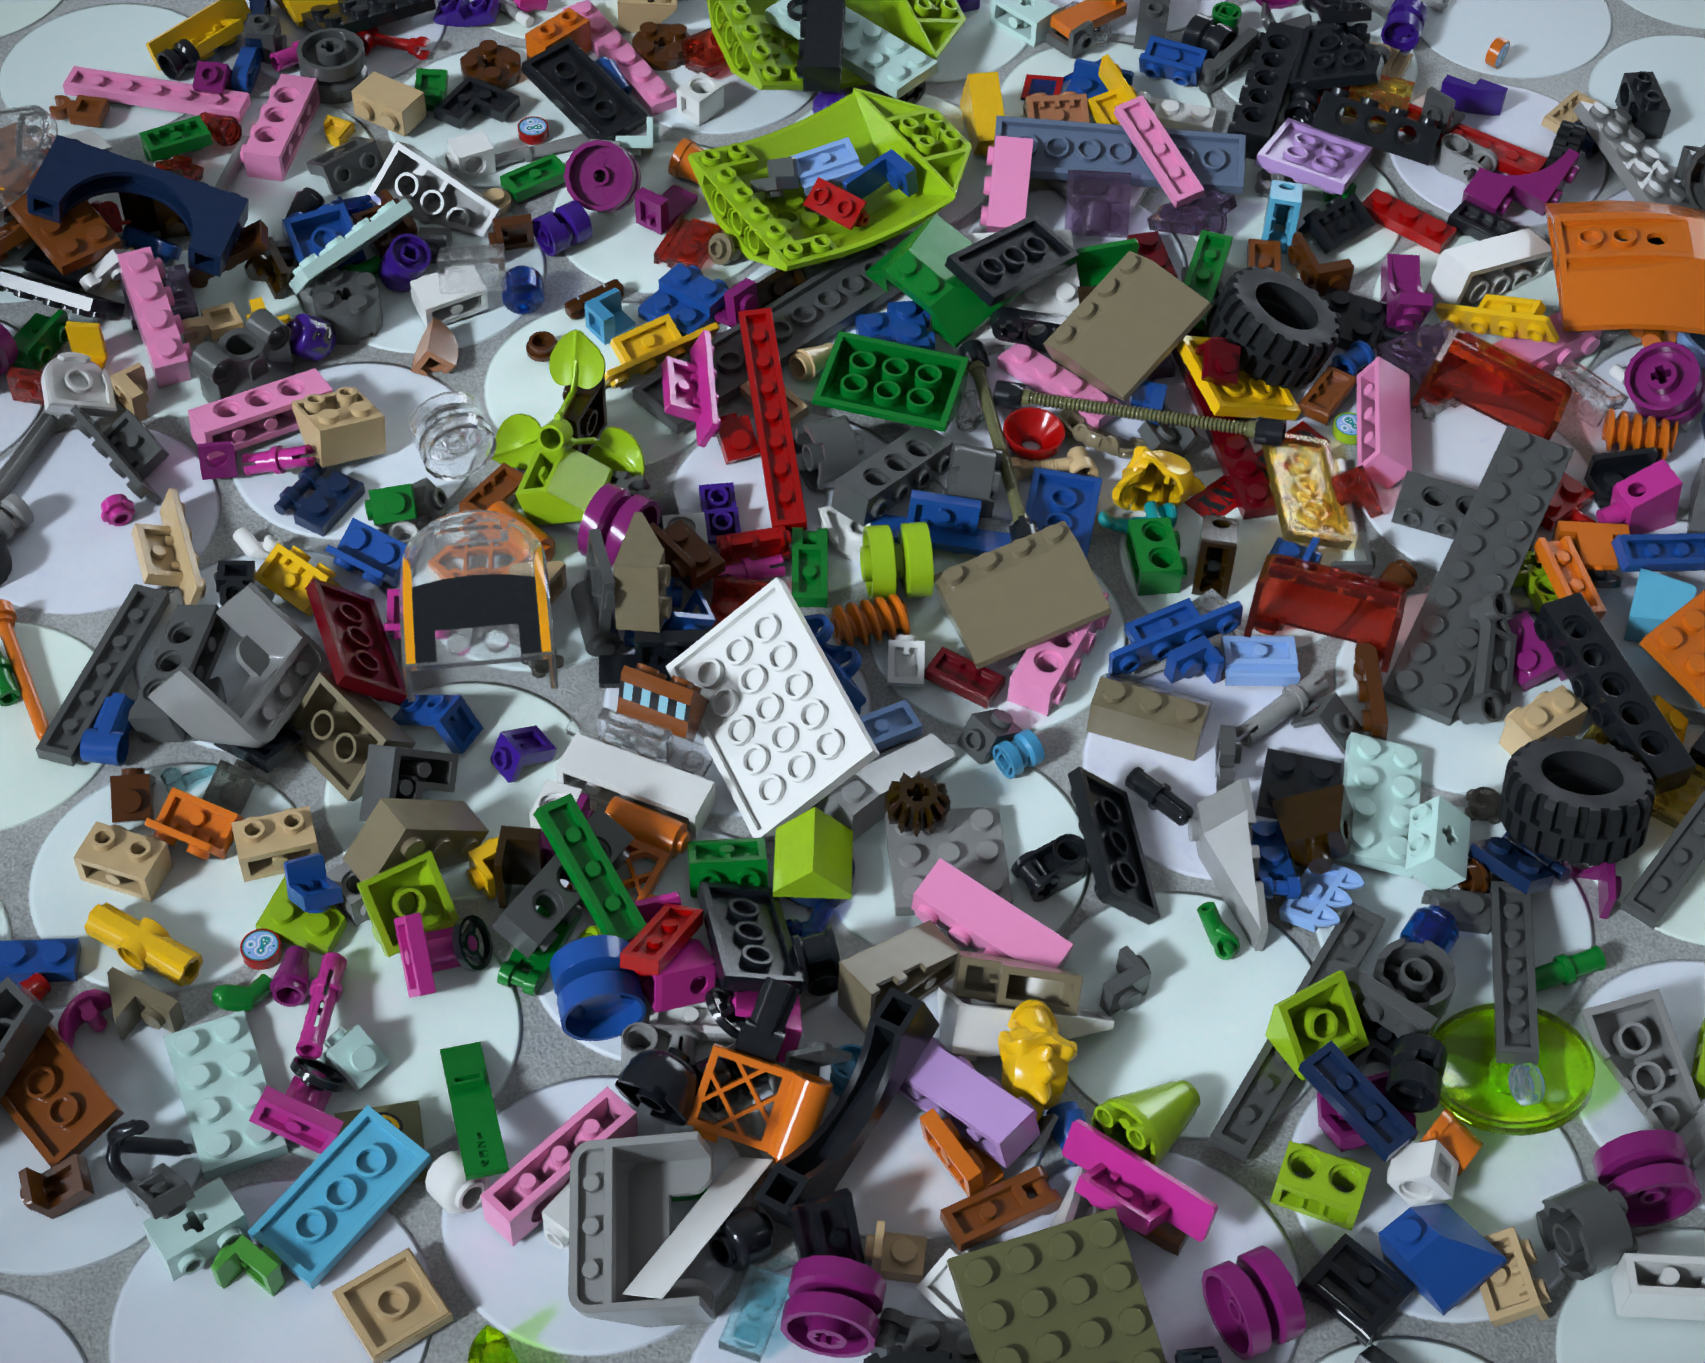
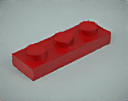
[1362,188,1457,254]
[620,903,704,976]

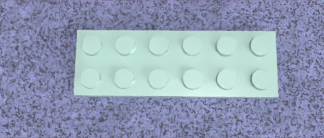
[765,0,938,99]

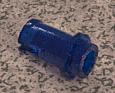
[331,194,373,218]

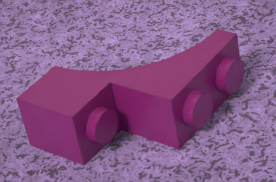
[1462,148,1581,216]
[1380,254,1433,332]

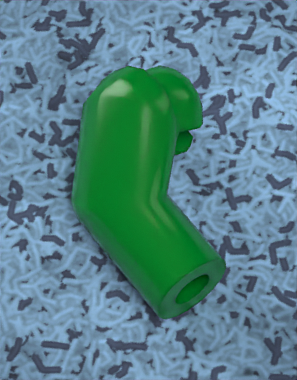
[1197,902,1240,960]
[212,974,272,1012]

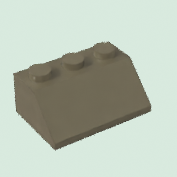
[288,672,416,801]
[1087,673,1212,761]

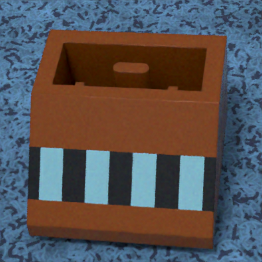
[616,663,709,742]

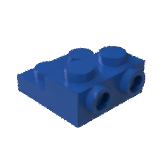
[281,203,366,270]
[638,263,729,337]
[854,301,935,351]

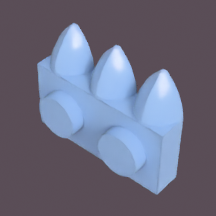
[1279,863,1365,932]

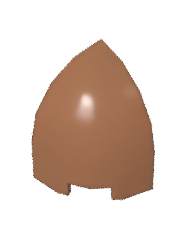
[411,317,459,376]

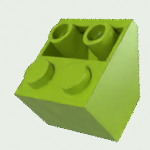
[515,445,614,525]

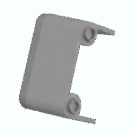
[148,582,327,748]

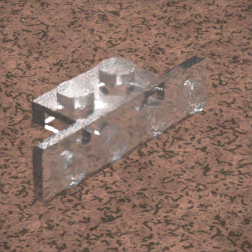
[566,703,713,776]

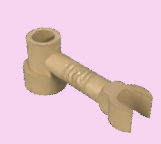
[1010,446,1099,482]

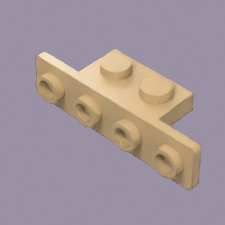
[131,488,206,605]

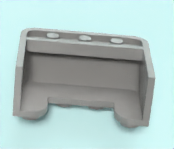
[568,1131,715,1327]

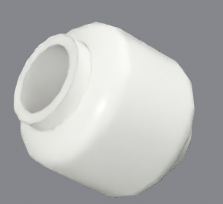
[425,1150,489,1215]

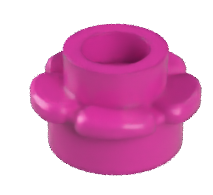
[100,494,135,526]

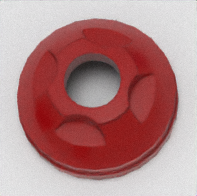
[1003,407,1065,460]

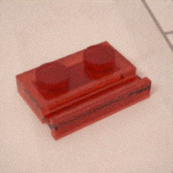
[654,214,722,270]

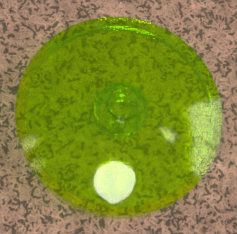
[1432,1003,1595,1136]

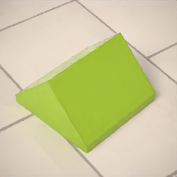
[773,807,853,899]
[1265,970,1369,1080]

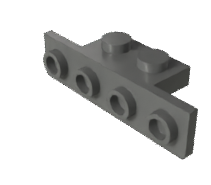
[70,406,170,504]

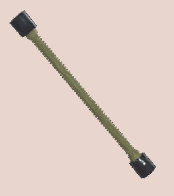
[959,340,1039,541]
[993,380,1286,448]

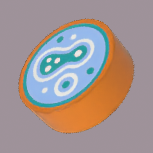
[1485,37,1510,69]

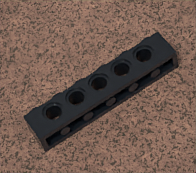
[1227,21,1305,160]
[1533,592,1696,795]

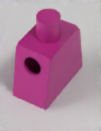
[1596,459,1683,534]
[638,938,719,1013]

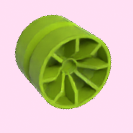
[860,522,934,601]

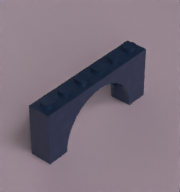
[26,135,249,277]

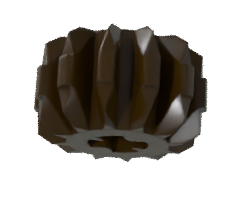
[884,770,951,837]

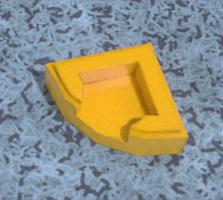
[323,115,356,147]

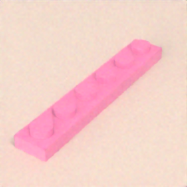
[563,0,677,116]
[63,66,251,122]

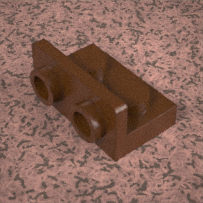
[649,519,726,591]

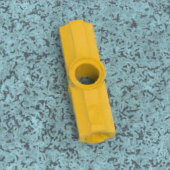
[84,902,203,987]

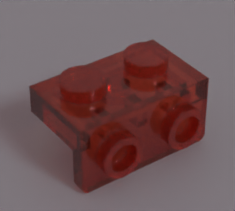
[681,27,729,77]

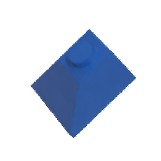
[1378,1203,1507,1316]

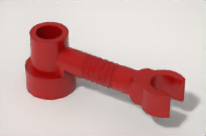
[355,27,431,60]

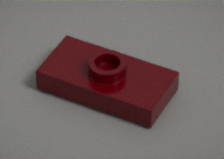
[924,647,1006,709]

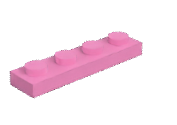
[1114,95,1205,209]
[997,343,1121,430]

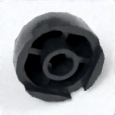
[615,1047,700,1127]

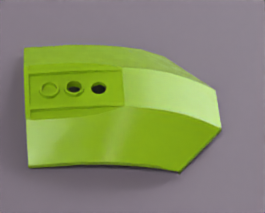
[707,0,966,90]
[688,87,972,271]

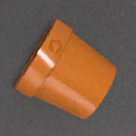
[668,137,704,184]
[1420,1108,1484,1177]

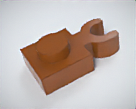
[49,95,110,128]

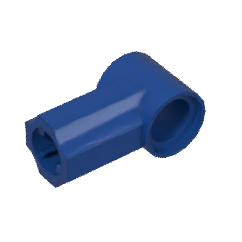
[80,693,135,766]

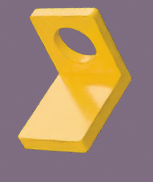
[65,321,108,370]

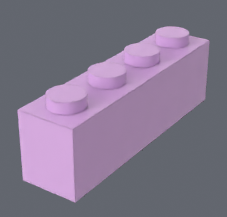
[897,1037,1041,1169]

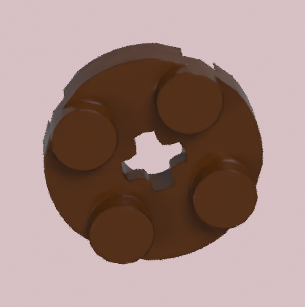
[632,22,692,71]
[460,40,521,90]

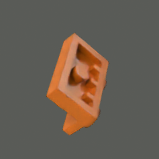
[919,1108,1004,1197]

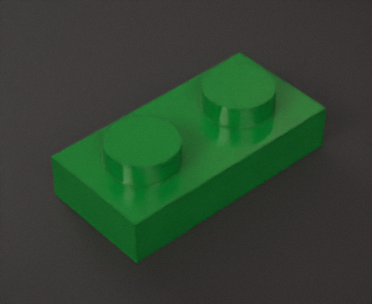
[500,153,565,203]

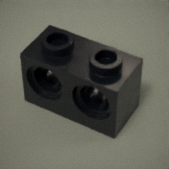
[1615,71,1671,140]

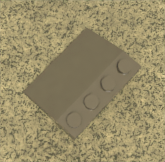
[1043,251,1212,402]
[934,521,1112,670]

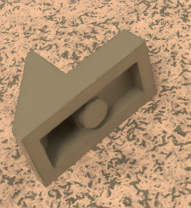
[107,967,185,1040]

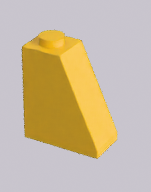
[960,72,1005,157]

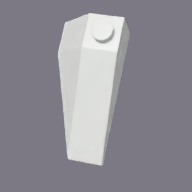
[937,986,1114,1061]

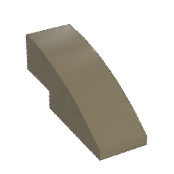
[952,950,1083,1016]

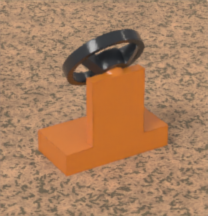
[1551,521,1630,589]

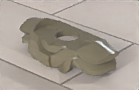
[1058,408,1148,459]

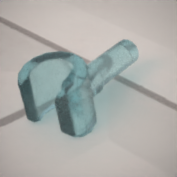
[160,765,217,792]

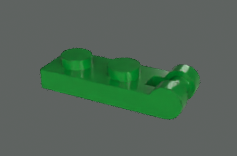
[792,527,828,608]
[497,906,583,997]

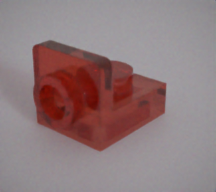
[1331,465,1384,518]

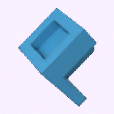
[584,287,636,345]

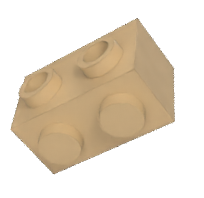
[351,71,427,137]
[1499,685,1588,756]
[231,806,320,882]
[73,821,173,902]

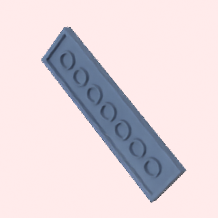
[994,116,1246,194]

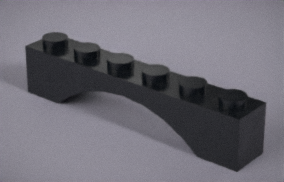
[754,987,940,1229]

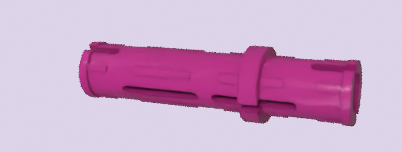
[296,952,347,1060]

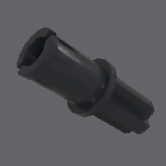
[1125,767,1194,826]

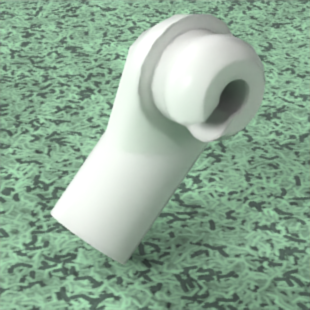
[233,527,283,560]

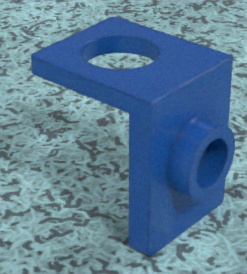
[661,590,716,631]

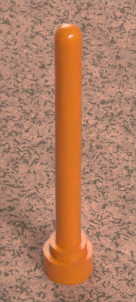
[0,599,49,740]

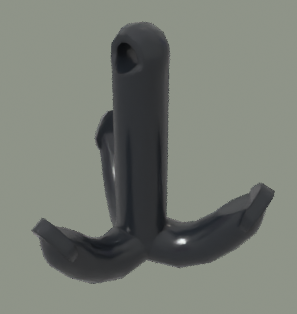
[105,1119,193,1184]

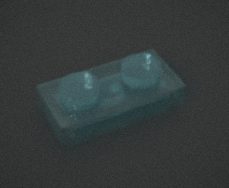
[719,1265,790,1362]

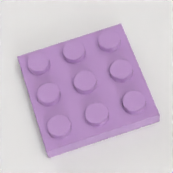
[1255,118,1373,195]

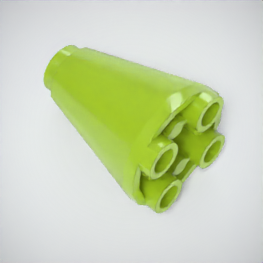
[1091,1080,1200,1167]

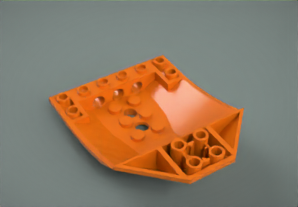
[1545,200,1705,335]

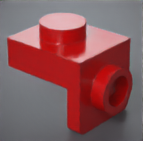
[716,413,760,465]

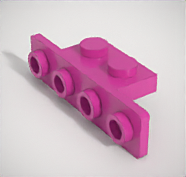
[661,330,721,447]
[1062,1119,1218,1242]

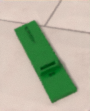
[440,1042,509,1181]

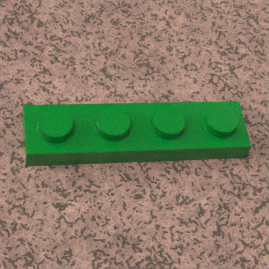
[1184,230,1233,331]
[533,793,646,943]

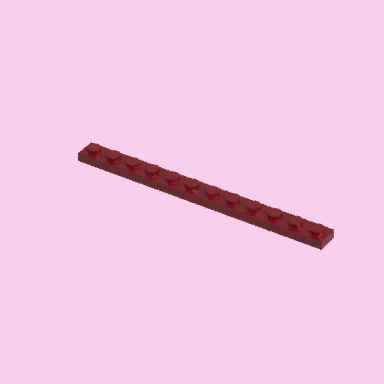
[1127,231,1278,520]

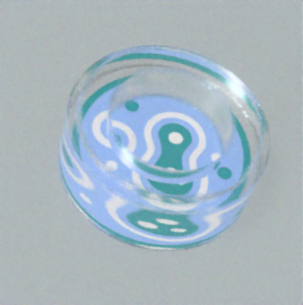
[1508,1062,1545,1106]

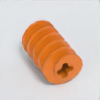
[1601,408,1678,460]
[831,594,911,647]

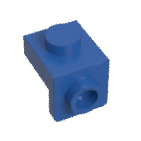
[284,853,343,913]

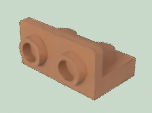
[1023,91,1090,123]

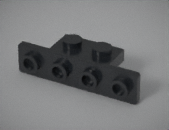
[599,629,709,688]

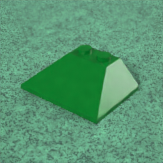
[865,214,1026,349]

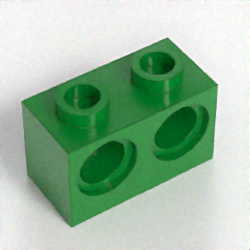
[1125,517,1188,596]

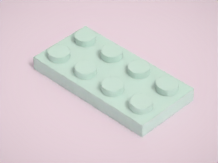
[289,198,413,295]
[1336,732,1423,878]
[163,1010,289,1181]

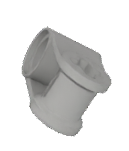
[1434,133,1498,186]
[621,1022,700,1067]

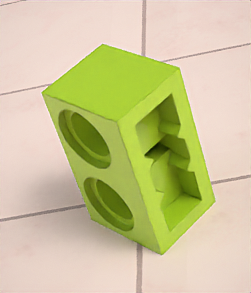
[1270,1140,1371,1231]

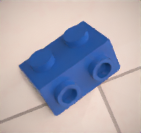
[1139,35,1208,87]

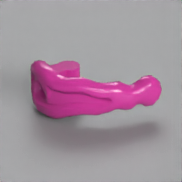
[58,989,112,1050]

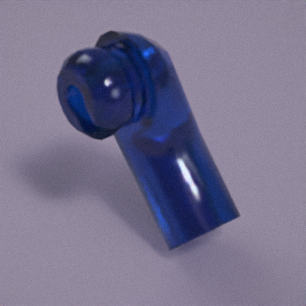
[786,902,834,946]

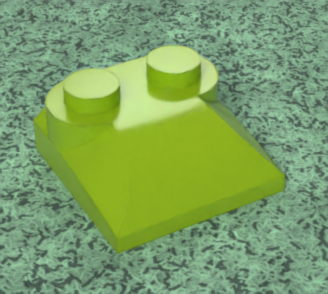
[356,851,459,957]

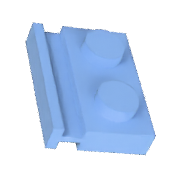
[789,137,863,196]
[1220,636,1300,686]

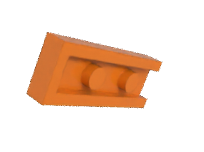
[1050,0,1128,39]
[1533,536,1607,620]

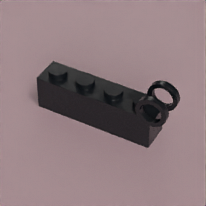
[787,0,846,92]

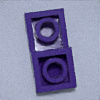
[433,0,501,27]
[1440,74,1508,115]
[699,482,741,544]

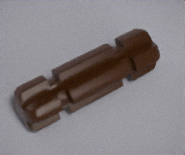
[564,279,624,320]

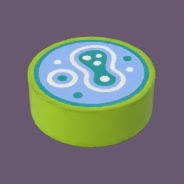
[1332,412,1357,445]

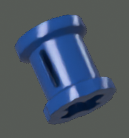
[1331,340,1375,377]

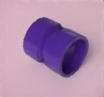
[1381,0,1428,52]
[532,200,593,257]
[378,233,431,293]

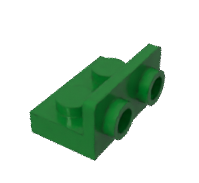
[139,115,213,162]
[10,309,69,376]
[687,837,768,898]

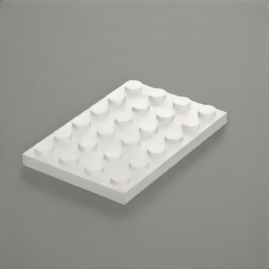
[665,577,880,843]

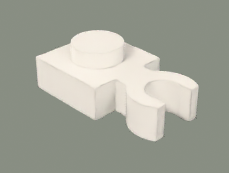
[79,249,133,292]

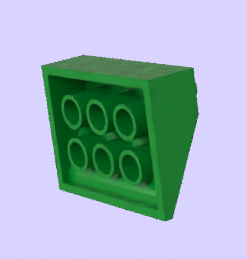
[812,331,969,432]

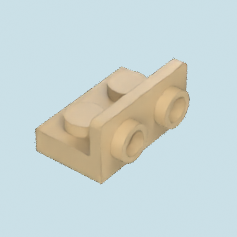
[1479,1226,1552,1327]

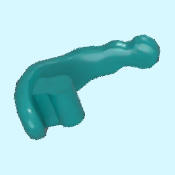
[1098,501,1178,535]

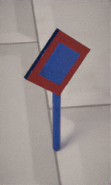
[1021,59,1101,101]

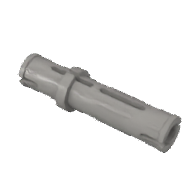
[1236,669,1329,747]

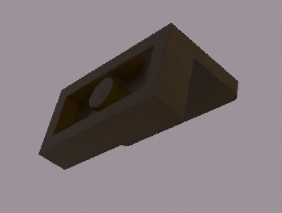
[753,268,807,309]
[494,825,545,908]

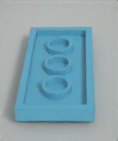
[247,1105,432,1289]

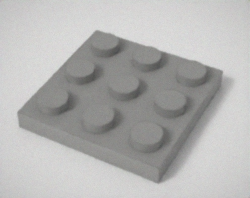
[884,806,1013,916]

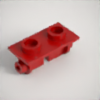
[803,177,870,230]
[91,201,131,233]
[716,526,792,566]

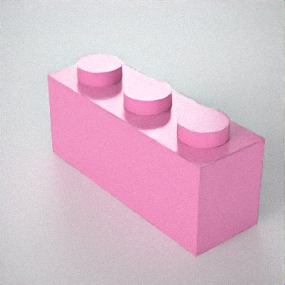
[980,135,1034,233]

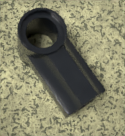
[733,976,800,1063]

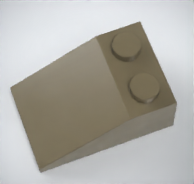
[613,512,672,633]

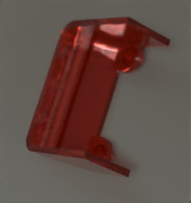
[1410,329,1572,440]
[1244,554,1408,673]

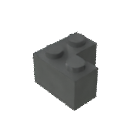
[359,744,459,822]

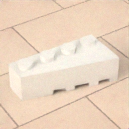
[1424,228,1552,319]

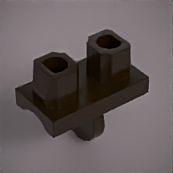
[244,237,297,299]

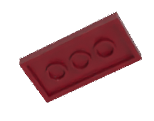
[305,578,408,706]

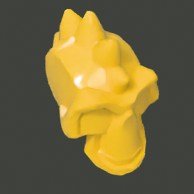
[1112,446,1205,511]
[998,1000,1077,1122]

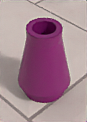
[270,946,310,1007]

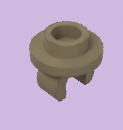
[708,233,742,265]

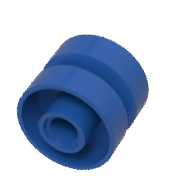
[549,935,646,1041]

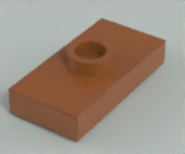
[1298,365,1357,426]
[459,463,524,523]

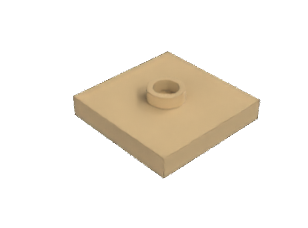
[332,1247,454,1363]

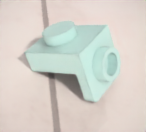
[616,117,659,156]
[319,1024,391,1091]

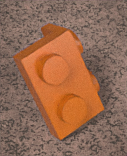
[144,787,244,861]

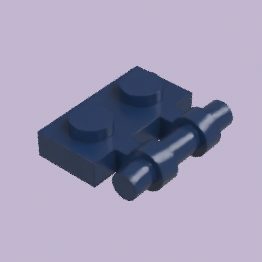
[274,462,365,537]
[1468,832,1571,895]

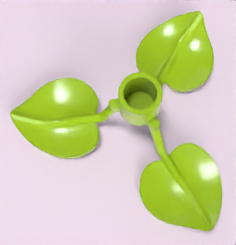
[488,329,645,477]

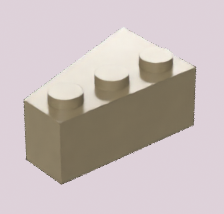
[343,798,489,881]
[837,920,960,1035]

